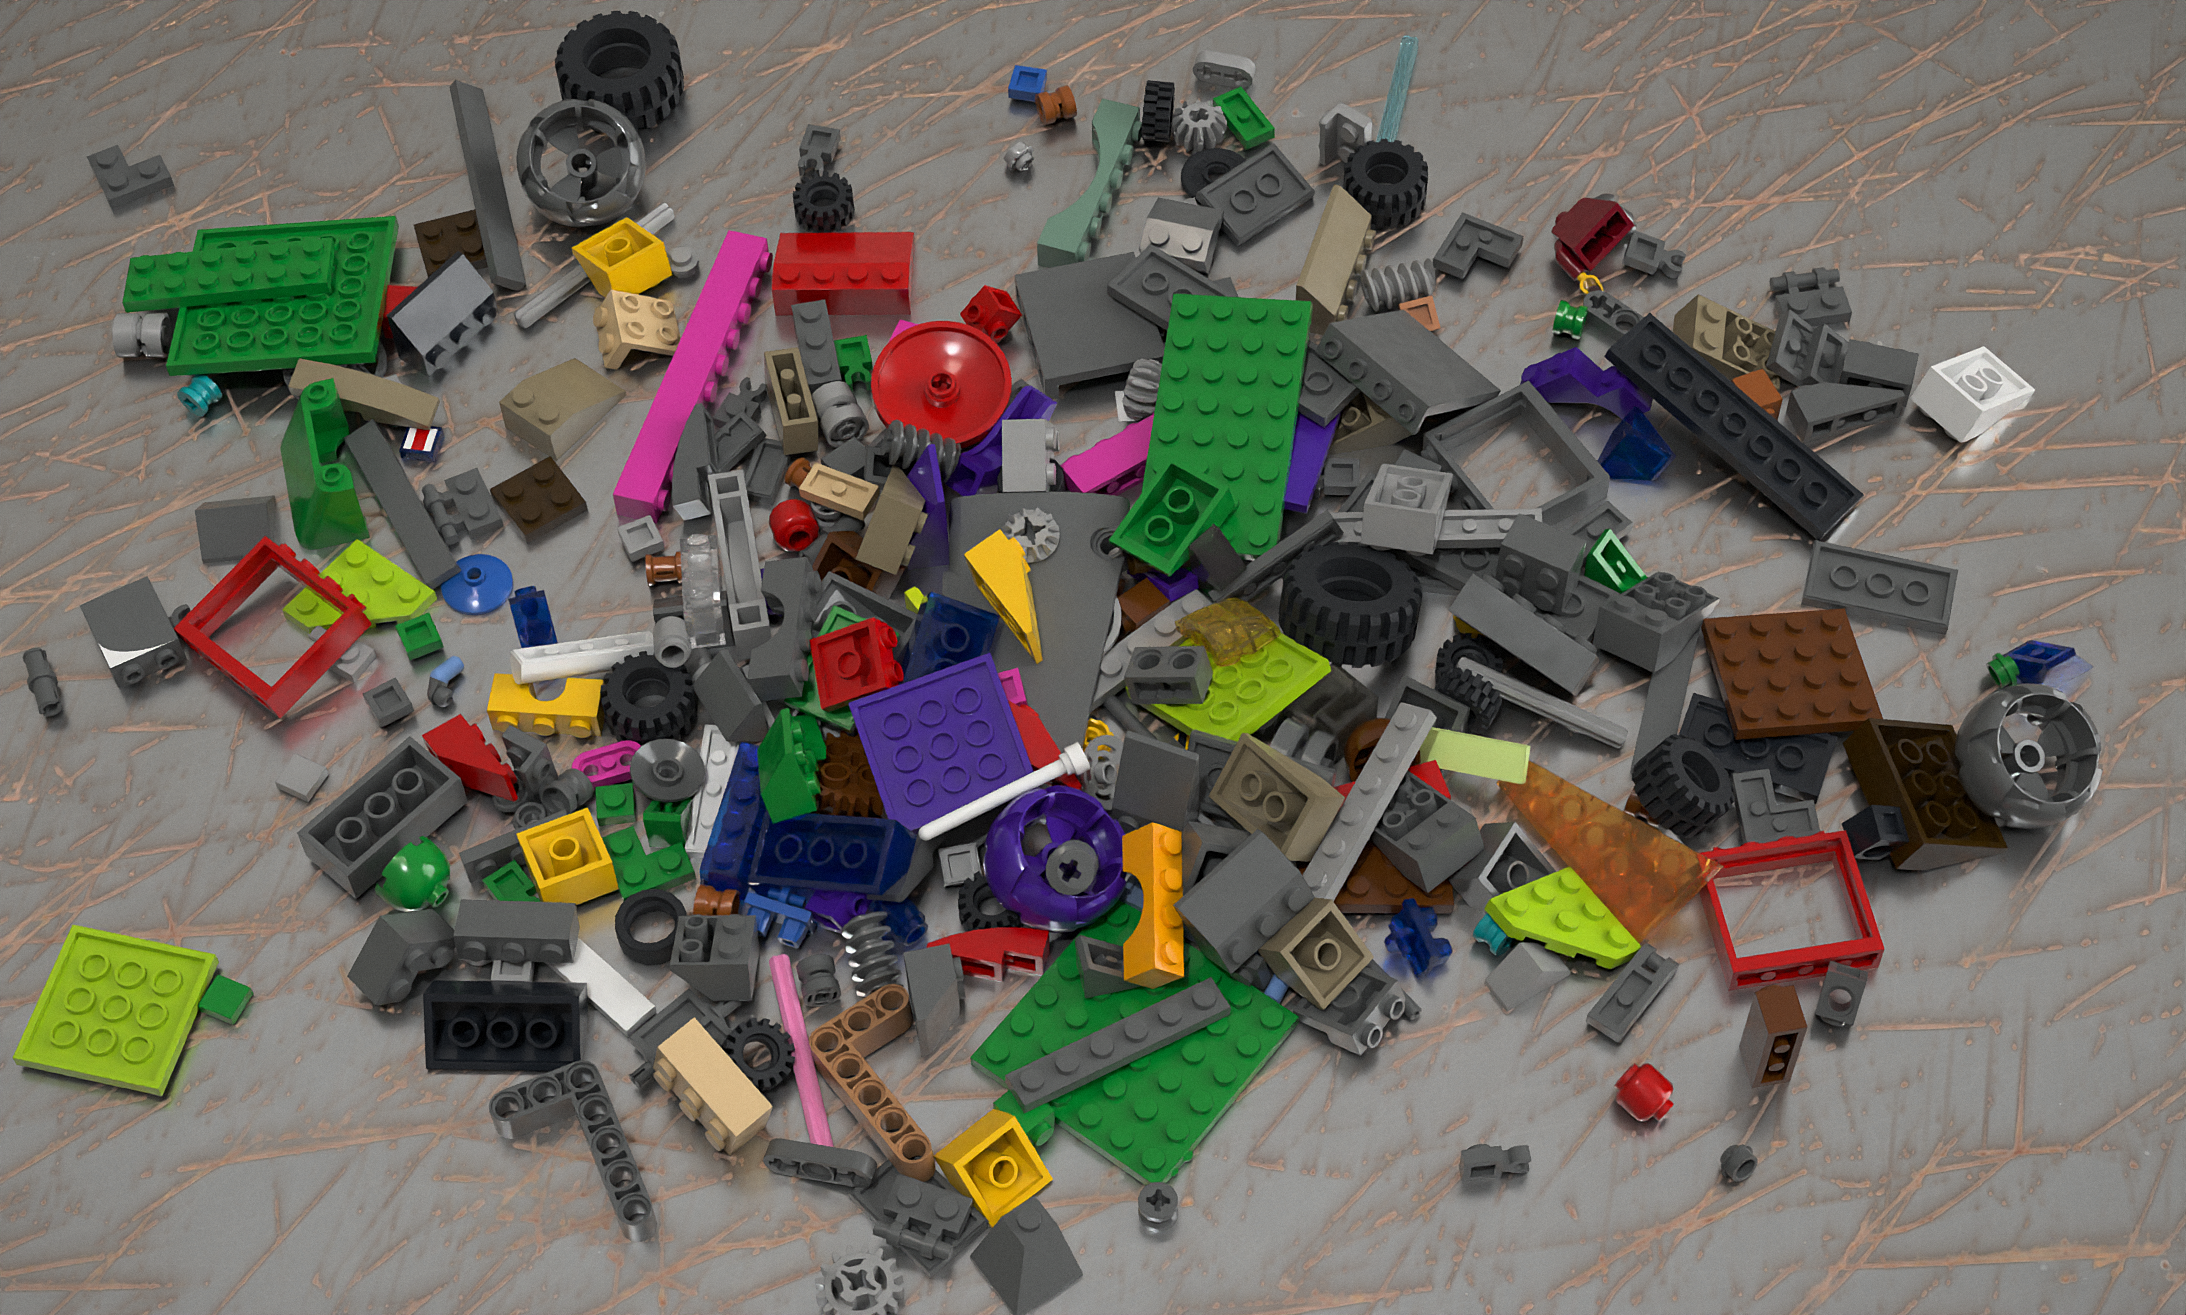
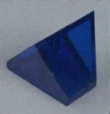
[1597,406,1677,481]
[2003,640,2093,688]

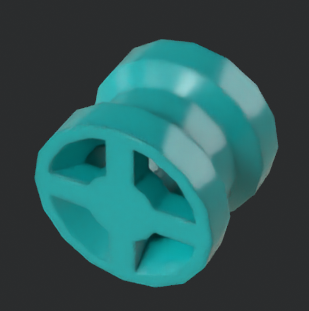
[177,374,222,417]
[1473,913,1516,957]

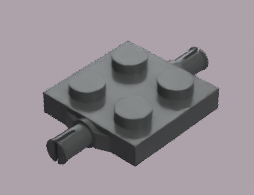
[629,989,741,1088]

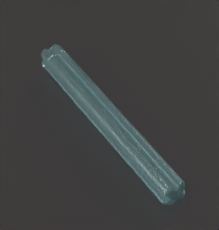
[1376,35,1419,142]

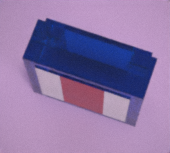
[399,426,444,462]

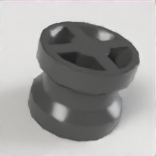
[1138,1182,1178,1232]

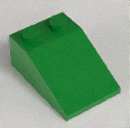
[1109,454,1235,577]

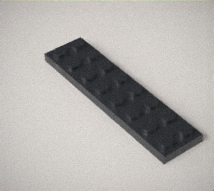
[1604,313,1864,541]

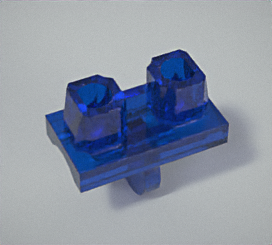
[508,586,558,648]
[1384,898,1453,978]

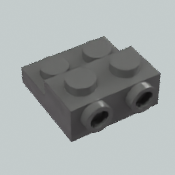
[1292,967,1406,1055]

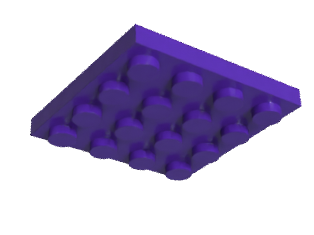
[848,653,1039,841]

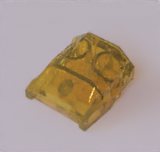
[1175,598,1281,666]

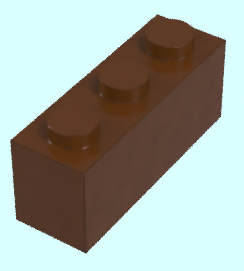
[1739,985,1808,1088]

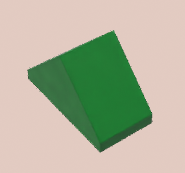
[1584,529,1648,594]
[643,796,693,848]

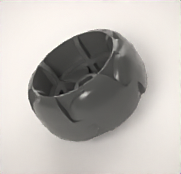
[516,99,646,228]
[1955,683,2103,829]

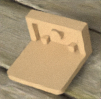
[593,290,681,370]

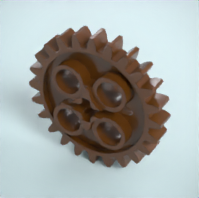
[815,730,884,818]

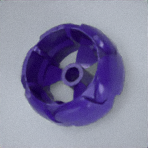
[983,785,1127,933]

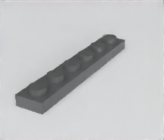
[1005,977,1231,1113]

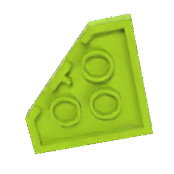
[282,539,437,634]
[1484,866,1642,969]

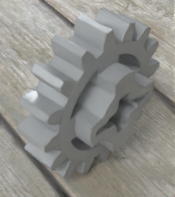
[815,1244,904,1315]

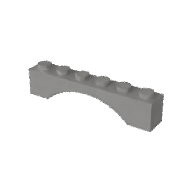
[708,469,772,661]

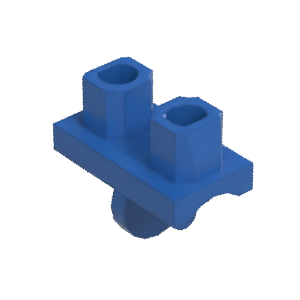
[744,881,818,948]

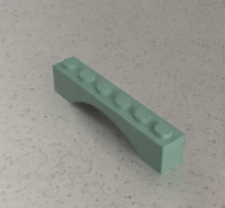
[1037,98,1142,268]

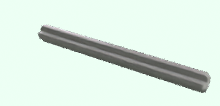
[514,203,674,329]

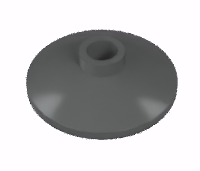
[630,739,705,802]

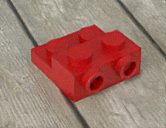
[809,617,904,712]

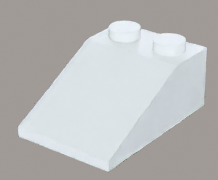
[1910,346,2035,443]

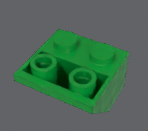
[757,708,821,823]

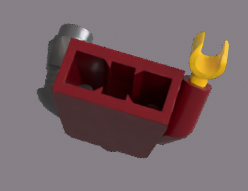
[1551,193,1637,296]

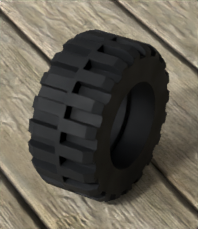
[555,10,684,133]
[1278,542,1423,668]

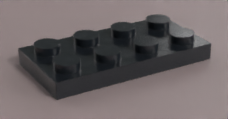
[1679,693,1838,804]

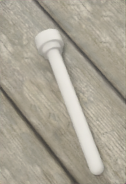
[918,742,1091,841]

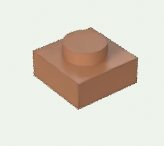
[1398,295,1441,332]

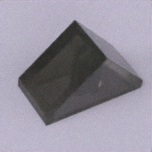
[1188,524,1247,591]

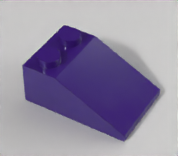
[907,444,949,570]

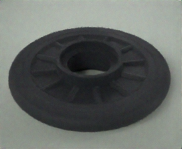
[1181,148,1246,202]

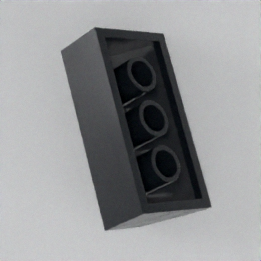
[423,980,588,1071]

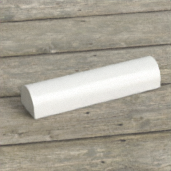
[510,631,654,684]

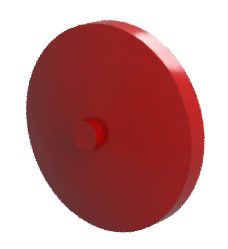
[871,321,1012,449]

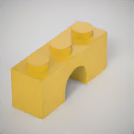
[487,673,605,738]

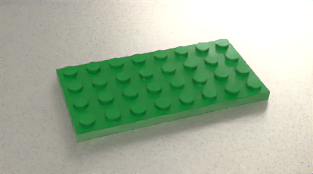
[1141,294,1313,560]

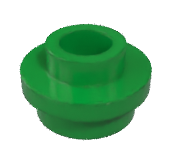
[1986,653,2020,689]

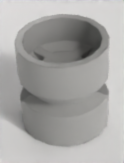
[112,313,173,358]
[811,381,869,448]

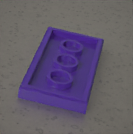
[1284,410,1343,514]

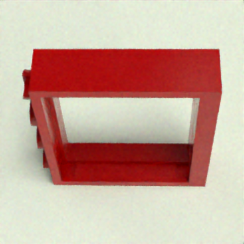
[173,536,372,719]
[1696,830,1885,991]

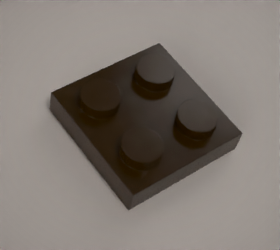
[413,209,488,277]
[490,456,588,544]

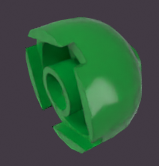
[375,836,451,912]

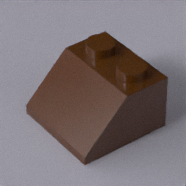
[812,530,905,600]

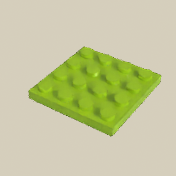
[1125,605,1331,742]
[12,924,219,1096]

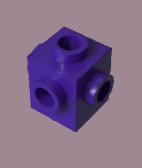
[804,871,873,934]

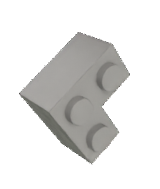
[1002,419,1060,493]

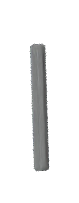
[1456,657,1628,748]

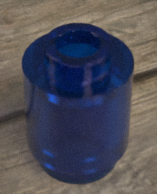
[873,896,928,946]

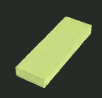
[1419,727,1531,784]

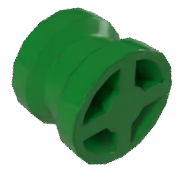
[1552,300,1588,340]

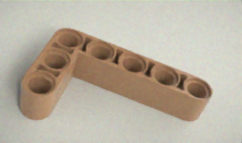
[809,984,936,1182]

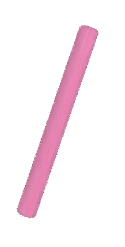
[769,954,834,1147]

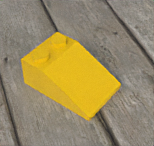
[964,529,1043,664]

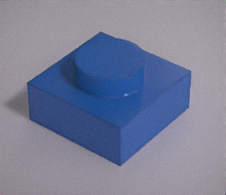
[1008,65,1047,102]

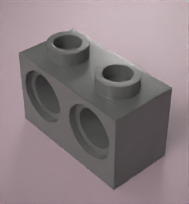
[1124,646,1213,704]

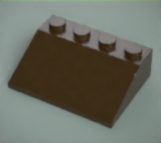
[1842,718,2008,871]

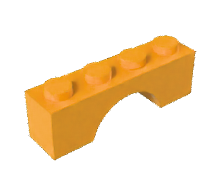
[1122,822,1184,989]

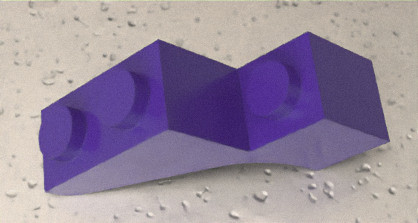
[1520,347,1653,421]
[945,385,1057,496]

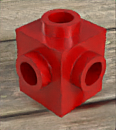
[960,285,1022,344]

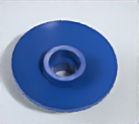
[441,554,513,615]

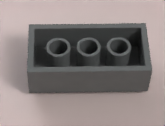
[1448,573,1601,697]
[297,736,468,899]

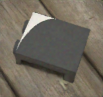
[79,576,186,687]

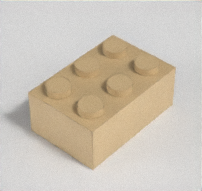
[653,1017,773,1156]

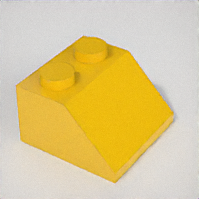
[572,217,672,298]
[516,807,619,905]
[934,1109,1053,1228]

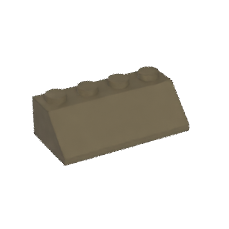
[1296,184,1376,336]

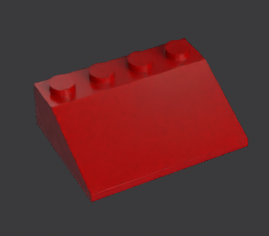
[772,232,914,316]

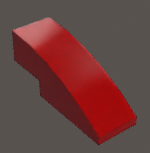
[926,927,1050,982]

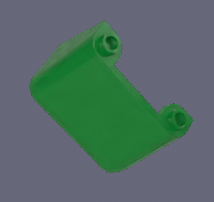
[280,378,370,550]

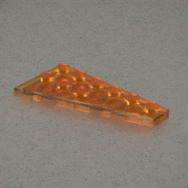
[1496,760,1724,946]

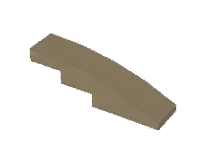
[288,358,440,430]

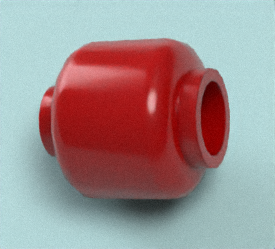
[769,499,819,552]
[1614,1063,1674,1122]

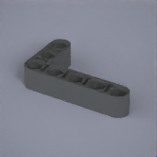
[489,1060,657,1242]

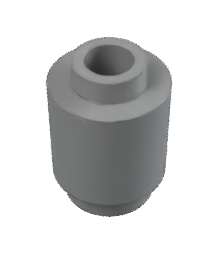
[653,616,691,668]

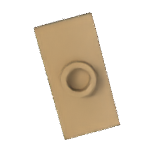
[799,462,880,521]

